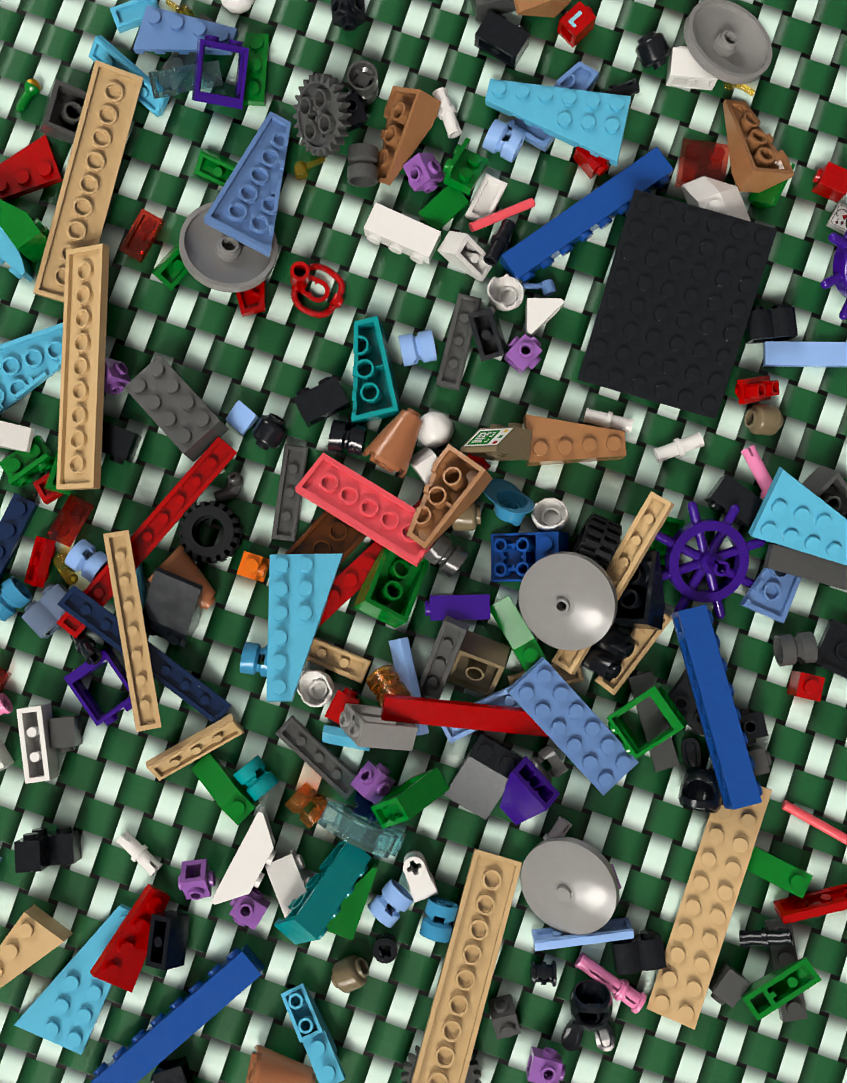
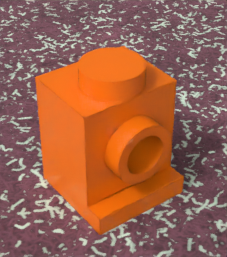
[237,551,270,582]

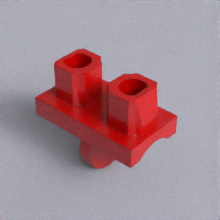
[735,375,779,404]

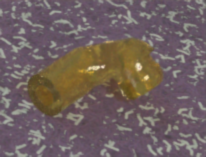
[54,552,78,585]

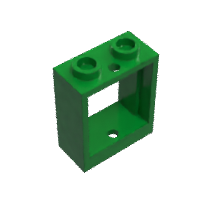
[607,682,688,759]
[370,767,450,829]

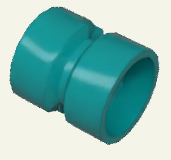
[233,755,279,802]

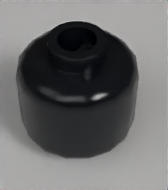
[635,31,671,70]
[252,413,288,450]

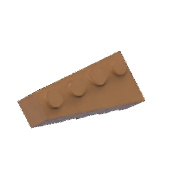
[523,414,626,466]

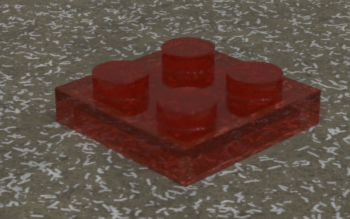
[675,138,729,188]

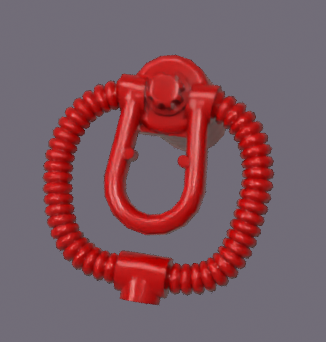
[290,261,346,318]

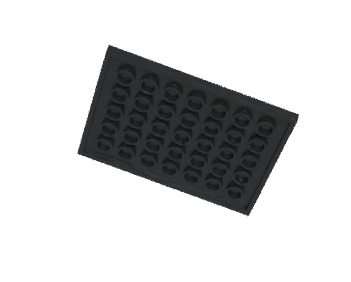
[577,189,777,419]

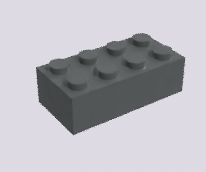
[124,355,229,462]

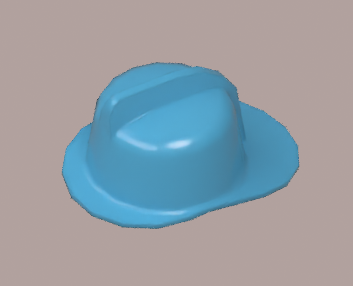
[484,478,535,526]

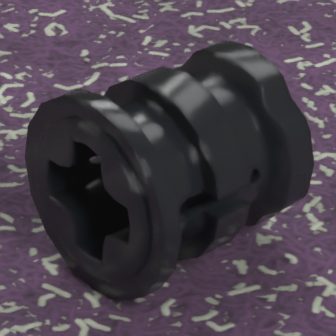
[373,933,398,964]
[530,960,557,987]

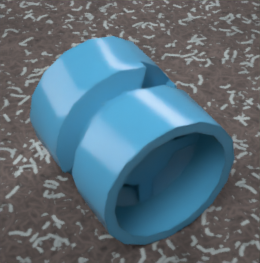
[0,576,33,621]
[240,642,268,677]
[419,897,459,943]

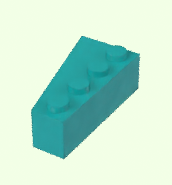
[351,316,402,424]
[274,838,371,945]

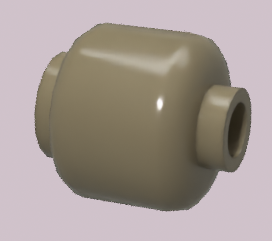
[744,404,783,436]
[452,501,481,531]
[331,954,369,993]

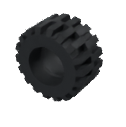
[178,501,243,563]
[571,513,622,571]

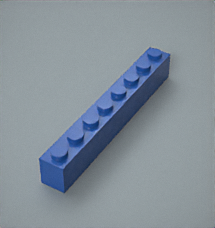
[500,147,674,283]
[671,605,762,810]
[90,944,265,1083]

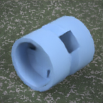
[482,119,526,163]
[398,329,437,367]
[65,539,108,582]
[367,879,414,928]

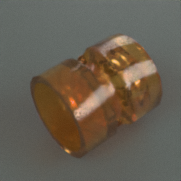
[366,665,410,708]
[284,781,331,829]

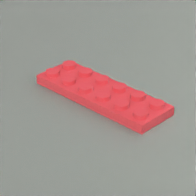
[295,453,435,567]

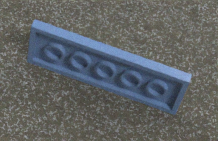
[506,657,639,796]

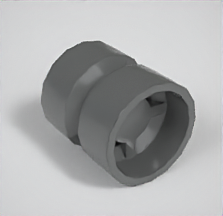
[347,60,379,105]
[347,143,378,187]
[424,533,469,578]
[773,631,818,667]
[529,744,568,783]

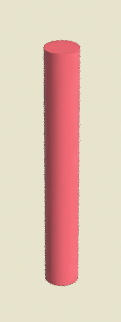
[469,198,535,232]
[781,800,847,845]

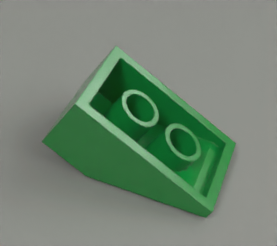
[0,199,50,264]
[354,547,429,628]

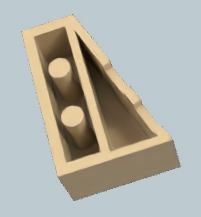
[0,904,73,988]

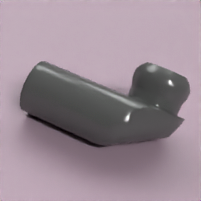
[214,471,243,503]

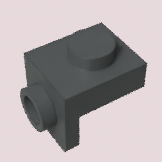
[488,994,521,1040]

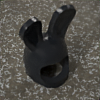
[678,737,722,813]
[561,980,616,1052]

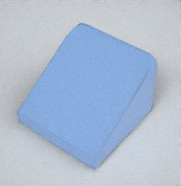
[225,400,259,435]

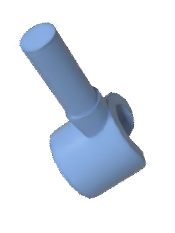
[522,279,556,297]

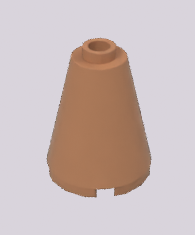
[362,408,423,478]
[147,545,216,610]
[246,1045,316,1083]

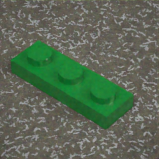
[243,33,270,106]

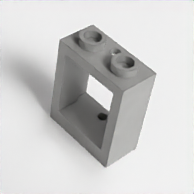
[339,703,418,751]

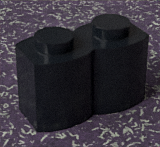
[744,304,798,344]
[581,626,635,682]
[610,929,667,975]

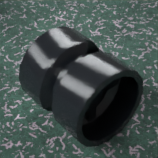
[328,419,367,456]

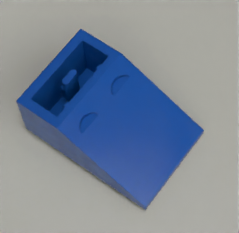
[491,531,569,582]

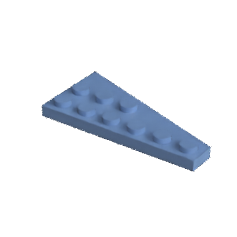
[204,111,291,258]

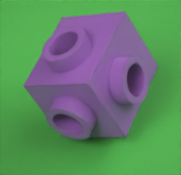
[403,153,445,193]
[504,334,543,375]
[104,357,131,395]
[350,761,396,803]
[178,859,216,900]
[229,888,271,930]
[526,1047,566,1083]

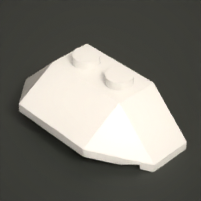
[681,176,751,221]
[211,807,277,905]

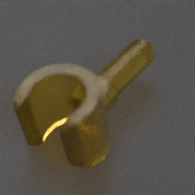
[166,0,195,17]
[724,82,755,96]
[294,157,325,180]

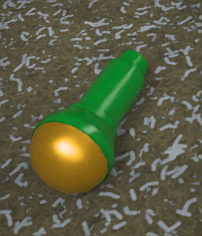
[15,78,41,114]

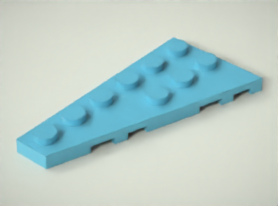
[485,79,631,167]
[0,323,63,415]
[748,466,847,565]
[266,553,343,702]
[14,903,131,1055]

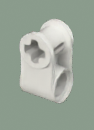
[403,850,438,903]

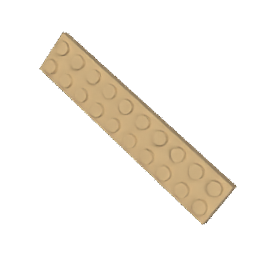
[33,60,143,303]
[56,244,110,490]
[646,786,772,1030]
[411,848,522,1083]

